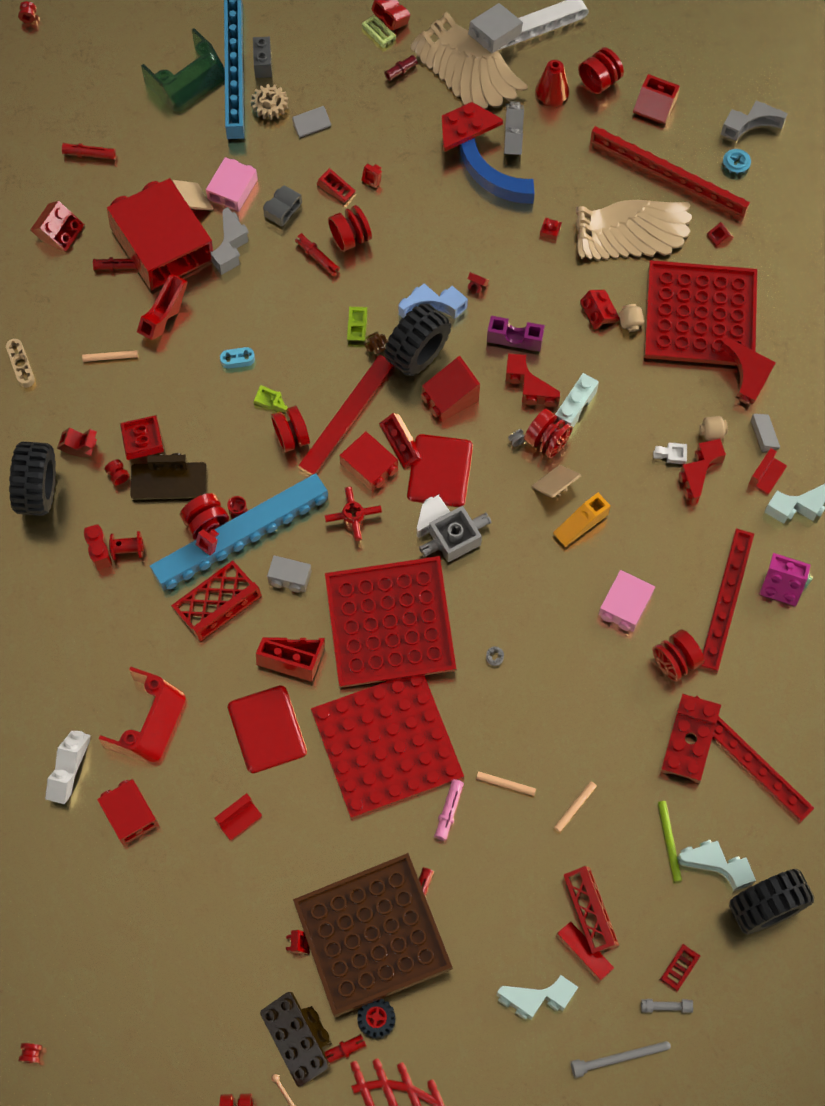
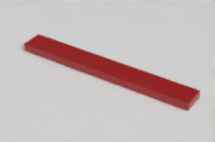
[298,354,395,476]
[698,528,755,673]
[696,696,814,823]

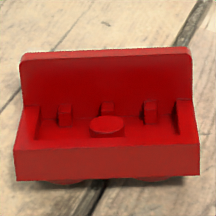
[580,290,620,329]

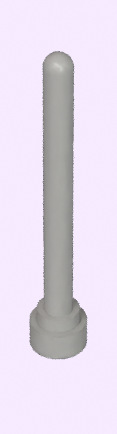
[570,1041,671,1078]

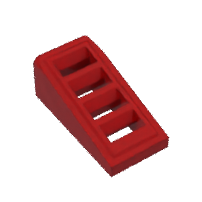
[317,168,356,203]
[660,943,701,991]

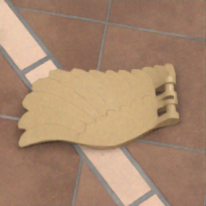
[411,11,528,109]
[576,200,692,261]

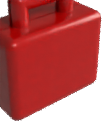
[407,434,473,507]
[227,685,307,773]

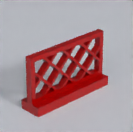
[171,560,262,642]

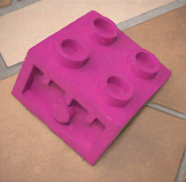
[759,553,811,606]

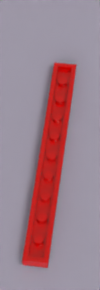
[590,126,750,217]

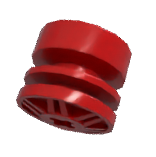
[578,47,624,94]
[328,205,372,252]
[524,408,573,459]
[652,629,705,682]

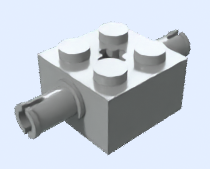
[419,506,491,562]

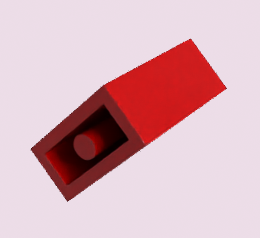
[339,431,398,491]
[97,779,158,845]

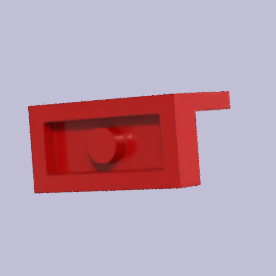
[749,448,787,495]
[214,793,262,841]

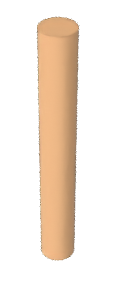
[82,350,138,362]
[476,771,536,796]
[554,781,597,833]

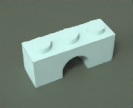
[555,373,599,427]

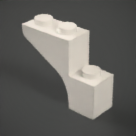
[45,731,91,804]

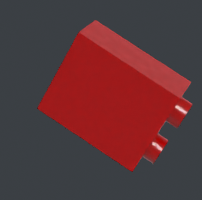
[106,178,213,290]

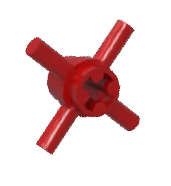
[324,487,382,541]

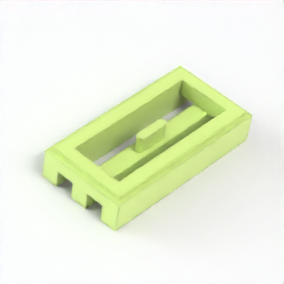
[362,15,396,48]

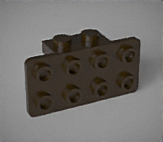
[130,453,207,500]
[260,992,332,1087]

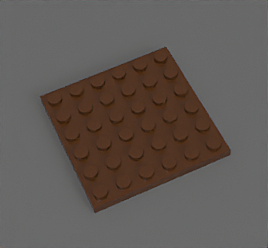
[293,853,453,1017]

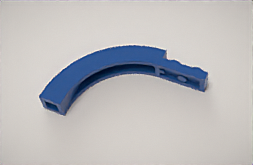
[460,138,535,204]

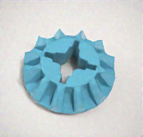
[723,149,751,174]

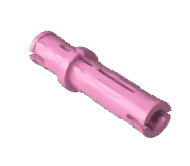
[434,779,464,841]

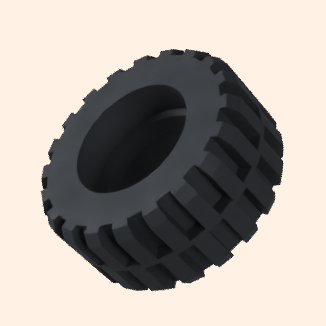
[384,304,451,376]
[9,441,56,516]
[729,869,814,935]

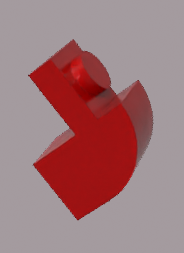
[57,427,97,457]

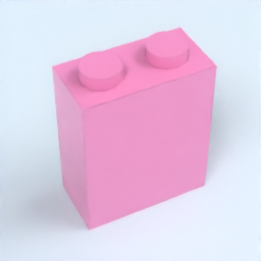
[206,157,258,212]
[598,570,655,632]

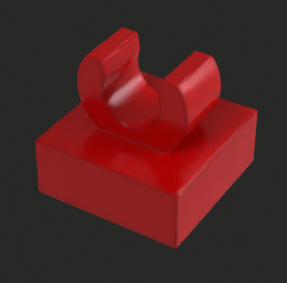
[361,163,382,188]
[540,218,562,240]
[467,272,489,293]
[196,529,219,556]
[286,930,309,955]

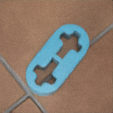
[220,347,255,369]

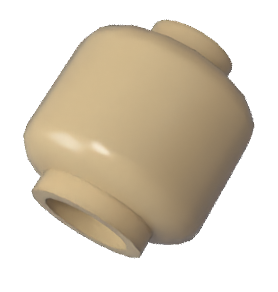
[619,304,644,332]
[699,416,728,441]

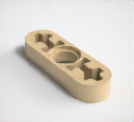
[6,339,35,388]

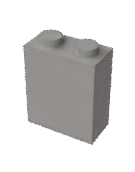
[468,3,523,53]

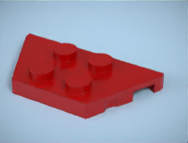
[442,102,503,152]

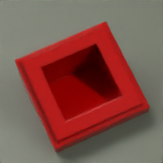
[707,222,734,247]

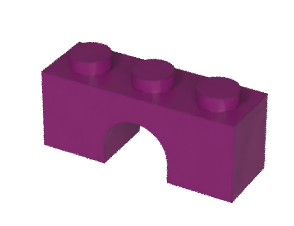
[487,316,545,352]

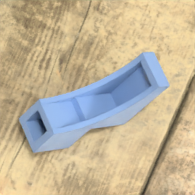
[398,283,468,319]

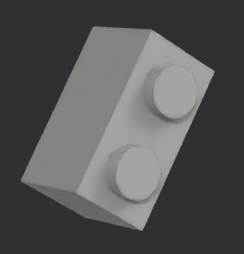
[267,556,312,593]

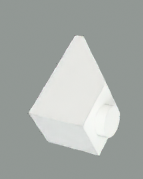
[417,495,450,539]

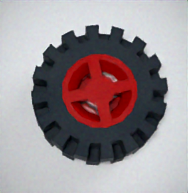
[357,999,395,1039]

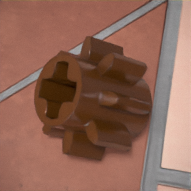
[364,332,388,354]

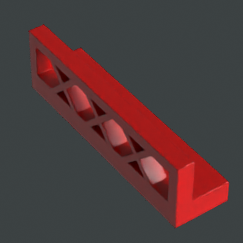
[563,866,619,954]

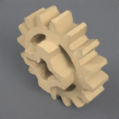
[251,84,288,120]

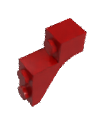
[137,274,188,340]
[505,353,560,407]
[679,439,726,506]

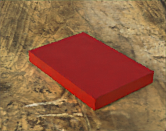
[120,415,164,460]

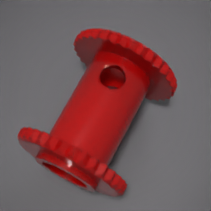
[109,531,144,560]

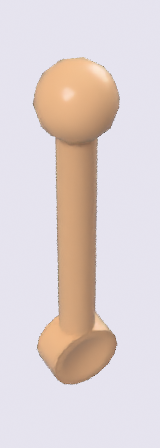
[271,1074,296,1106]

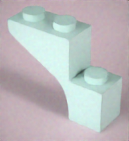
[765,484,825,524]
[677,840,756,891]
[496,975,578,1020]

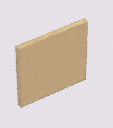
[172,180,213,211]
[532,465,581,498]

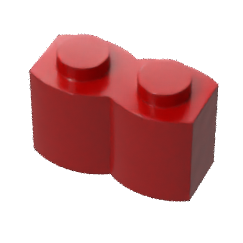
[371,0,411,30]
[84,524,112,570]

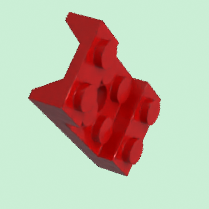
[661,694,721,783]

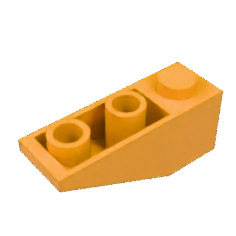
[553,492,611,547]

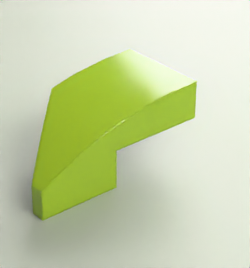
[253,385,288,413]

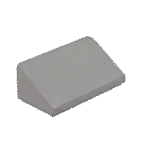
[292,106,331,138]
[751,414,780,452]

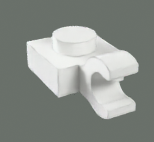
[653,443,687,464]

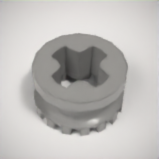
[508,429,525,447]
[486,646,504,666]

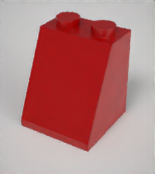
[421,356,480,422]

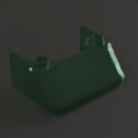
[141,28,225,111]

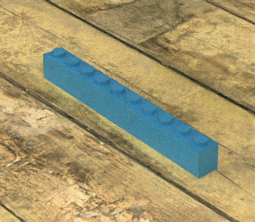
[224,0,244,139]
[150,473,328,591]

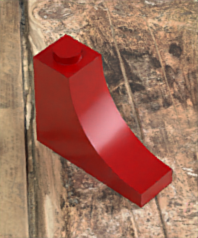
[721,337,776,405]

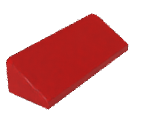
[379,413,422,469]
[556,922,614,982]

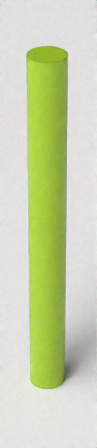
[658,801,682,882]

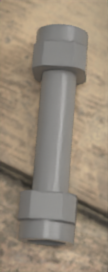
[641,999,693,1013]

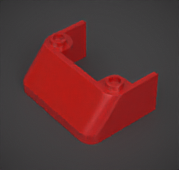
[99,667,186,765]

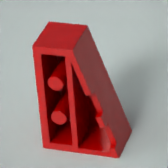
[256,637,325,682]

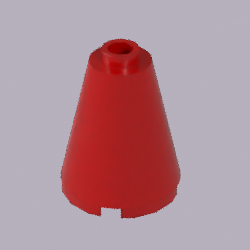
[535,60,569,107]

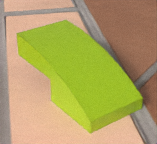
[347,306,368,341]

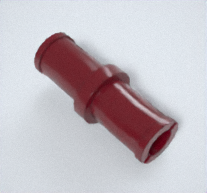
[384,55,418,81]

